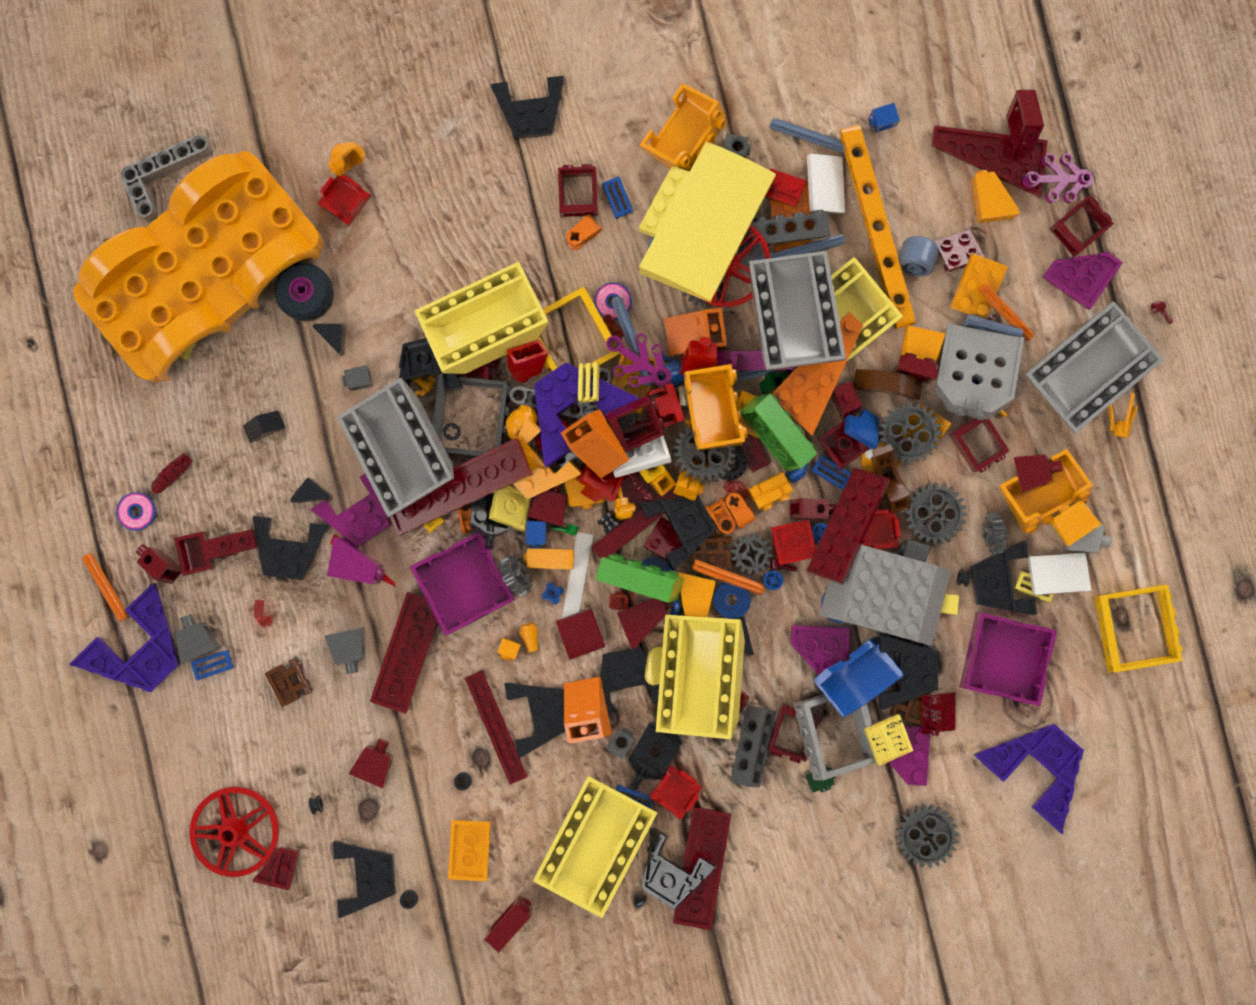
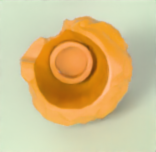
[328,142,365,176]
[506,405,538,440]

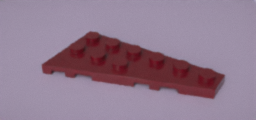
[931,125,1048,198]

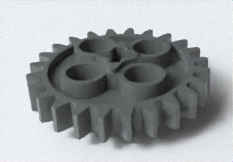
[878,401,942,464]
[672,424,736,484]
[903,482,967,545]
[895,803,959,868]

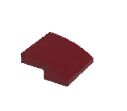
[556,608,606,660]

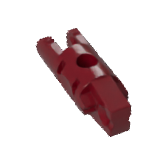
[151,453,193,494]

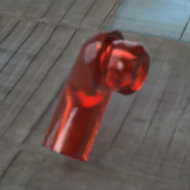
[603,314,624,339]
[723,480,751,500]
[254,600,272,628]

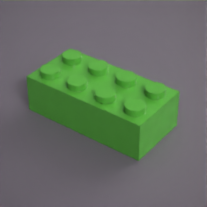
[740,394,818,470]
[595,554,684,603]

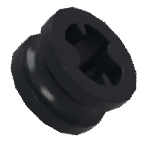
[443,423,461,441]
[956,568,971,587]
[454,772,472,791]
[309,795,324,815]
[400,890,418,909]

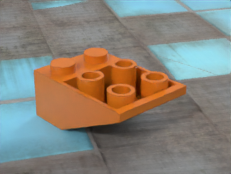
[664,307,727,356]
[561,409,629,478]
[564,676,612,743]

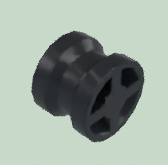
[597,510,621,534]

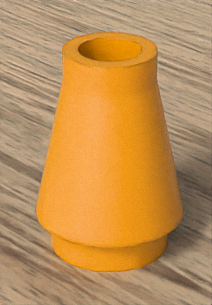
[519,622,538,652]

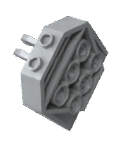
[934,323,1025,420]

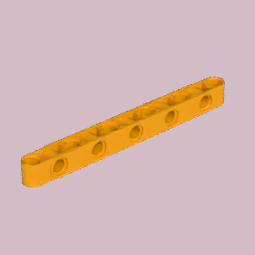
[840,124,915,329]

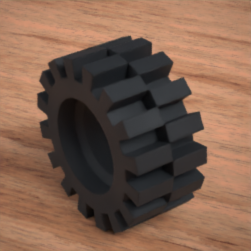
[712,446,747,481]

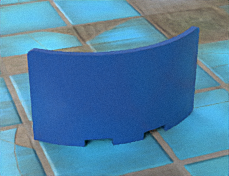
[814,638,904,717]

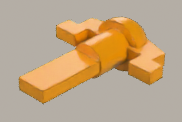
[412,376,435,396]

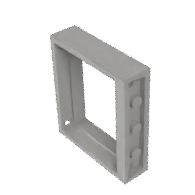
[794,694,876,780]

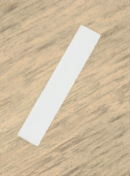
[562,532,593,618]

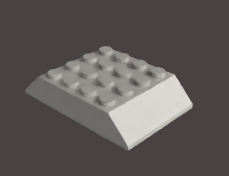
[749,251,846,371]
[1025,301,1164,434]
[337,378,454,517]
[819,545,951,646]

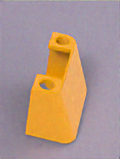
[640,83,727,172]
[684,364,747,450]
[999,449,1093,534]

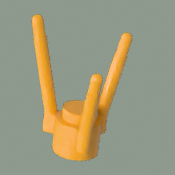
[1108,393,1138,438]

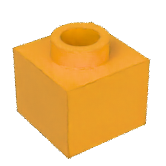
[649,471,676,496]
[497,637,522,661]

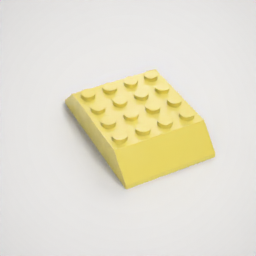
[831,257,903,362]
[415,262,549,374]
[656,615,745,739]
[533,776,657,918]

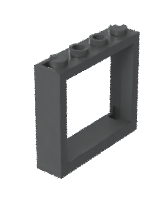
[433,375,512,457]

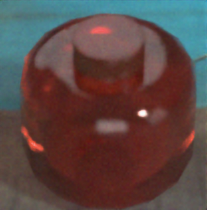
[609,591,628,610]

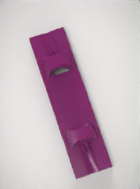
[717,350,795,370]

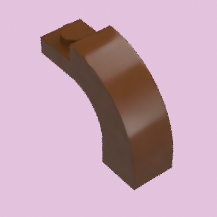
[853,369,922,400]
[871,444,911,513]

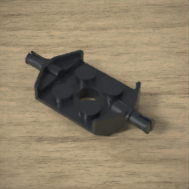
[470,493,510,550]
[628,722,682,790]

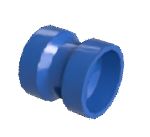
[811,523,827,543]
[762,571,783,590]

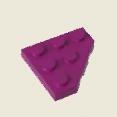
[1042,252,1123,310]
[791,625,850,675]
[872,723,930,786]

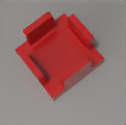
[317,174,371,226]
[645,383,685,429]
[576,463,625,502]
[861,509,901,549]
[771,519,816,565]
[649,765,703,820]

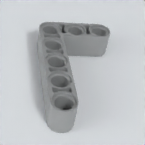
[120,135,213,222]
[510,368,611,421]

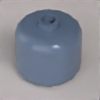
[899,236,939,277]

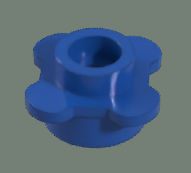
[542,582,564,604]

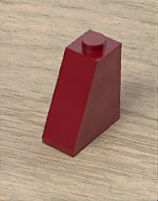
[617,598,669,649]

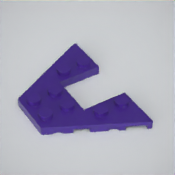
[534,363,639,468]
[69,583,180,692]
[974,723,1084,834]

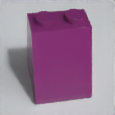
[327,537,385,584]

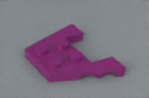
[311,473,391,547]

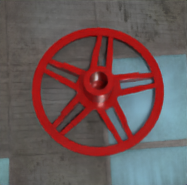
[701,225,771,307]
[189,787,280,877]

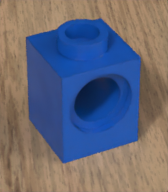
[868,103,900,133]
[526,521,547,549]

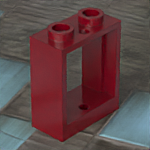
[1006,90,1044,152]
[558,164,598,217]
[1049,195,1114,257]
[604,396,664,453]
[949,418,1010,473]
[769,704,820,763]
[484,895,533,953]

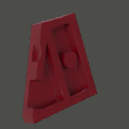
[252,846,300,890]

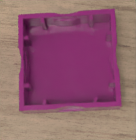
[409,533,515,637]
[959,612,1057,706]

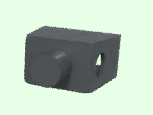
[175,614,221,663]
[325,627,365,674]

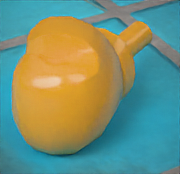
[614,487,636,520]

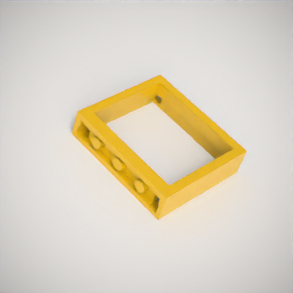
[535,286,621,372]
[1094,584,1183,673]

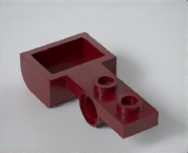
[174,529,257,576]

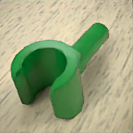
[551,523,579,536]

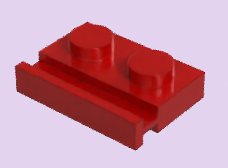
[765,168,807,208]

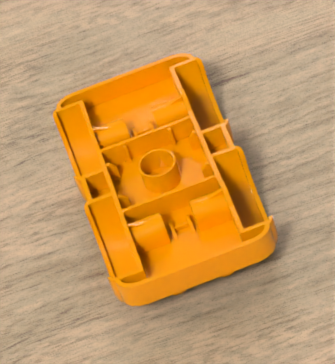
[73,151,323,383]

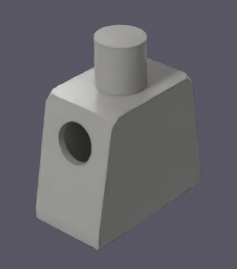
[1062,525,1112,553]

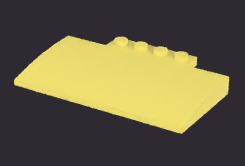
[639,142,776,303]

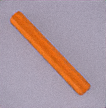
[978,284,1034,341]
[82,553,129,622]
[692,560,765,595]

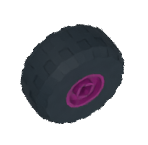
[274,262,334,322]

